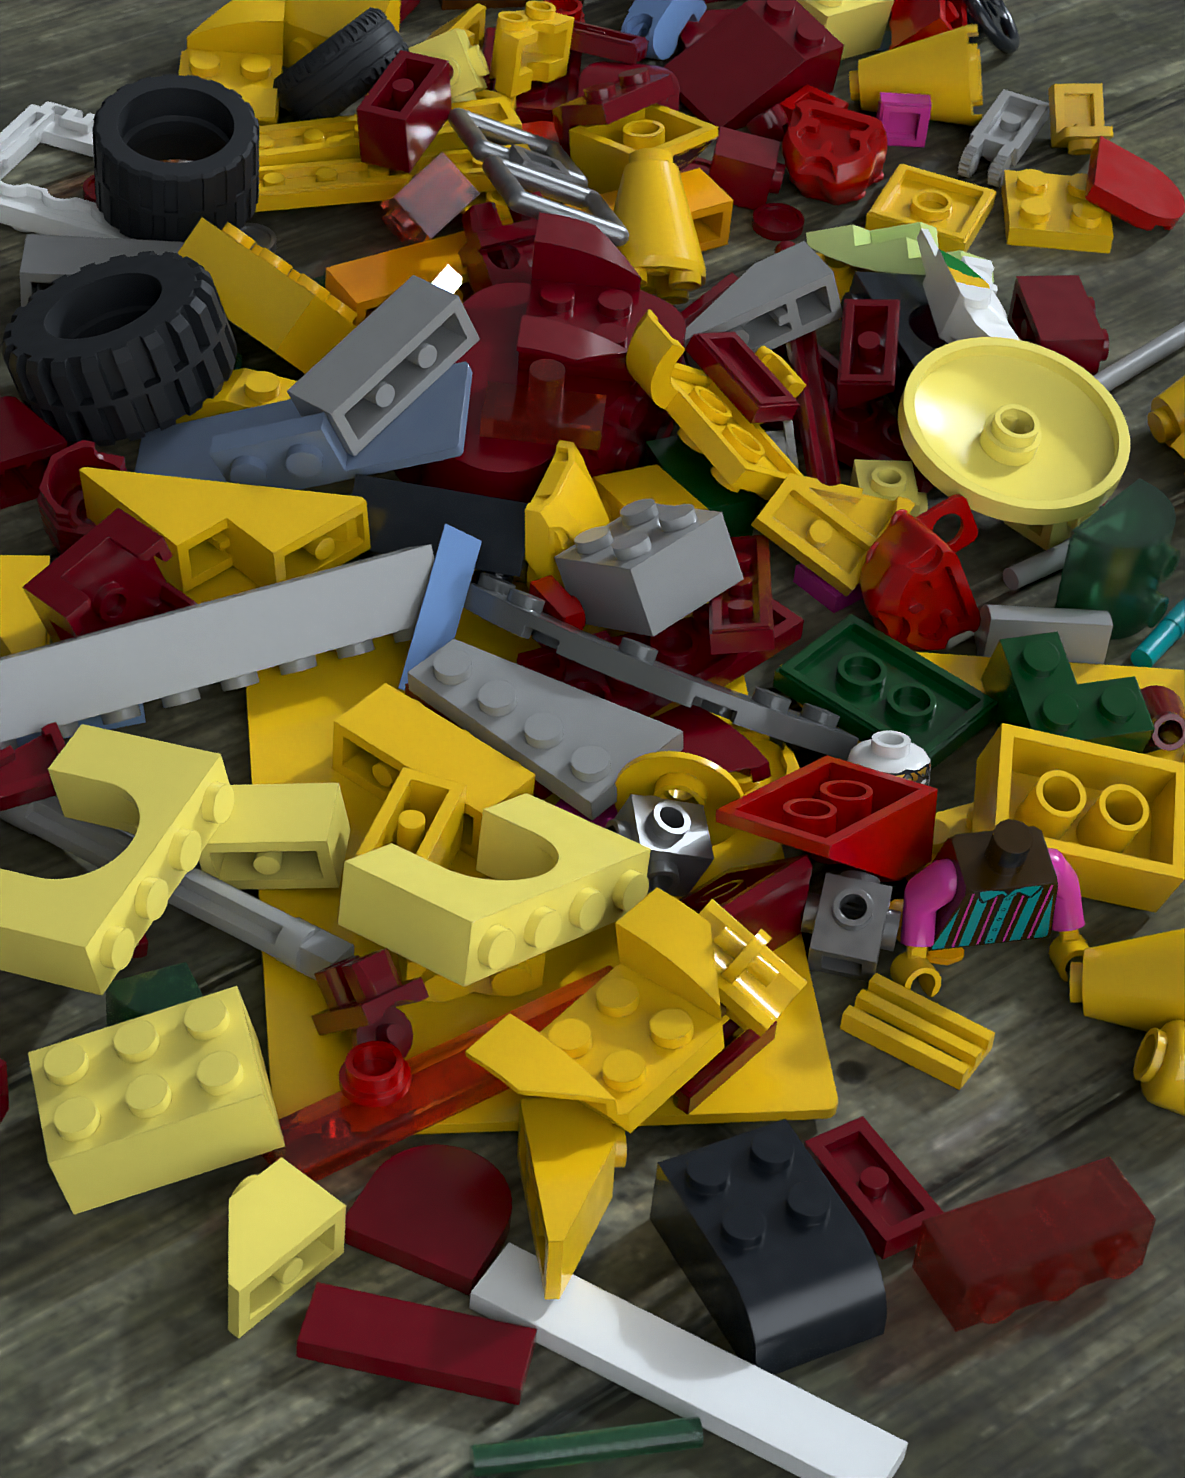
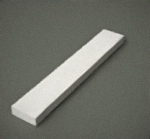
[469,1243,908,1478]

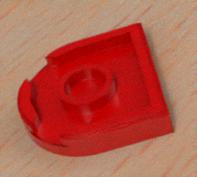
[1085,136,1185,231]

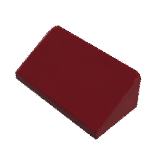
[837,299,900,409]

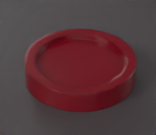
[752,203,805,241]

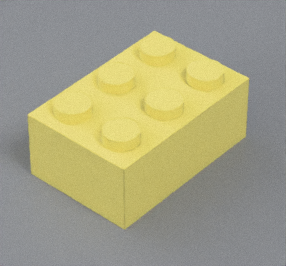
[28,986,285,1215]

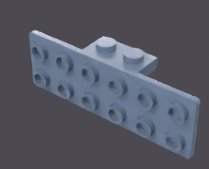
[135,362,473,490]

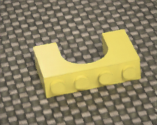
[0,724,235,996]
[338,793,651,987]

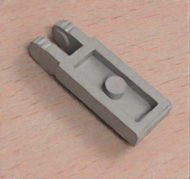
[958,89,1049,188]

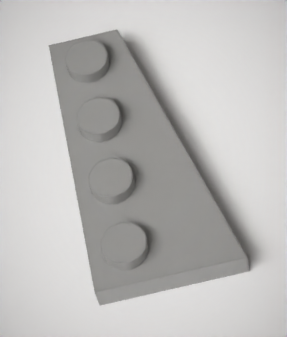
[407,639,684,820]

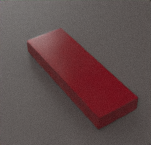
[296,1282,537,1405]

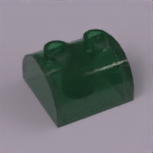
[1054,478,1181,640]

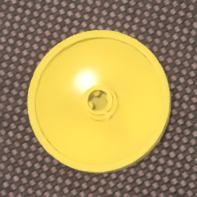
[898,337,1130,525]

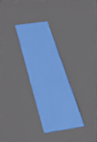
[398,524,482,691]

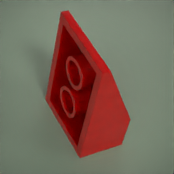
[715,755,938,882]

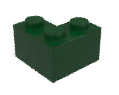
[981,631,1155,754]

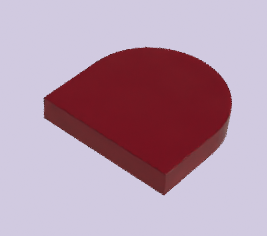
[344,1144,512,1296]

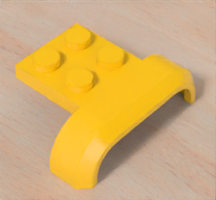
[626,309,807,501]

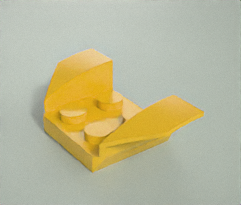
[178,0,286,126]
[465,887,724,1133]

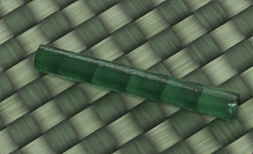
[469,1416,704,1477]

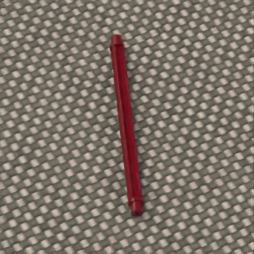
[774,241,842,486]

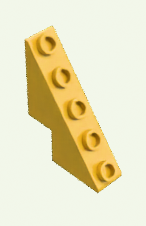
[79,467,371,593]

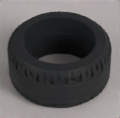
[273,7,410,122]

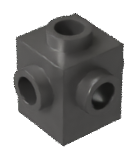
[605,794,714,897]
[801,870,901,982]

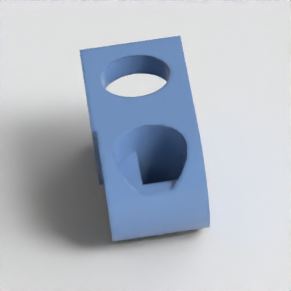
[621,0,707,60]

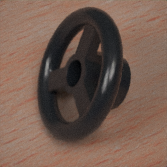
[964,0,1020,54]

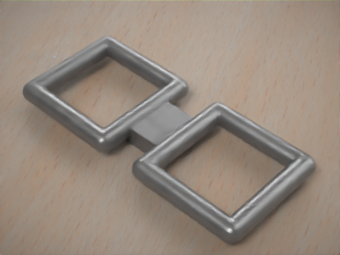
[448,108,629,247]

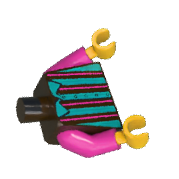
[890,819,1090,997]

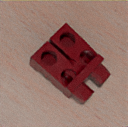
[458,191,543,293]

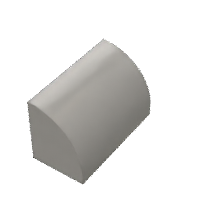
[974,604,1113,665]

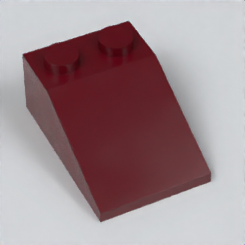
[663,0,844,134]

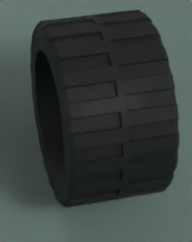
[92,74,259,242]

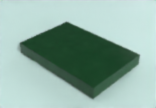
[773,613,999,771]

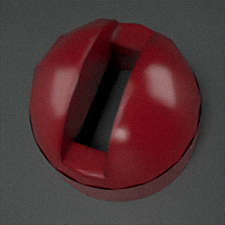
[745,102,790,142]

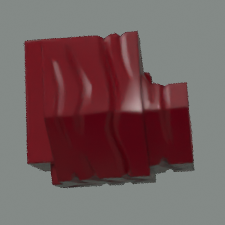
[37,440,127,555]

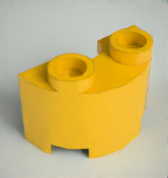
[490,1,574,98]

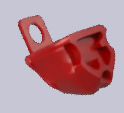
[782,100,888,205]
[859,494,981,651]

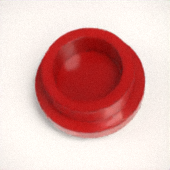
[339,1041,411,1107]

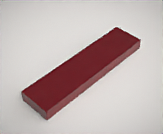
[709,535,775,655]

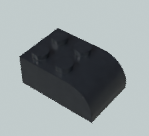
[650,1119,887,1375]

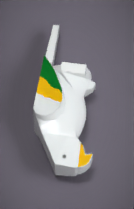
[917,228,1020,343]

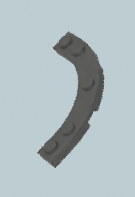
[463,572,859,761]

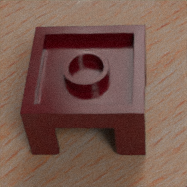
[22,508,197,643]

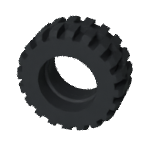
[1,251,237,447]

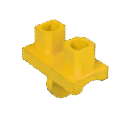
[699,899,808,1037]

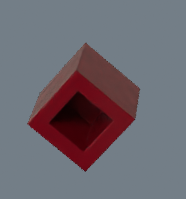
[708,127,786,210]

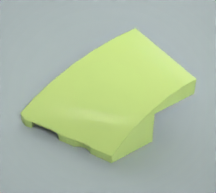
[806,222,994,283]

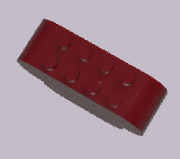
[394,283,686,503]

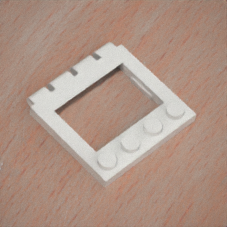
[0,101,192,240]

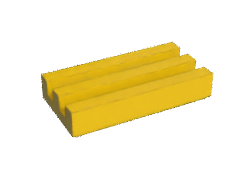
[840,973,995,1090]

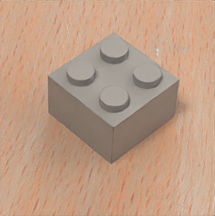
[554,499,744,637]

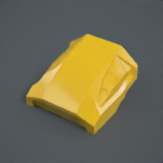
[525,440,610,590]

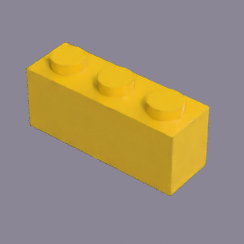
[332,683,536,860]

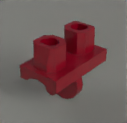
[311,948,429,1058]

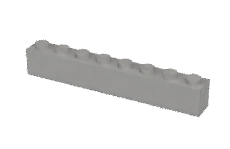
[0,544,435,750]

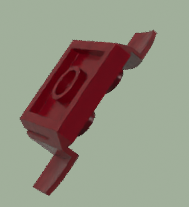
[516,212,645,382]

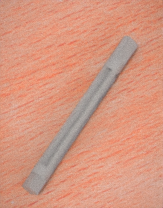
[0,796,354,981]

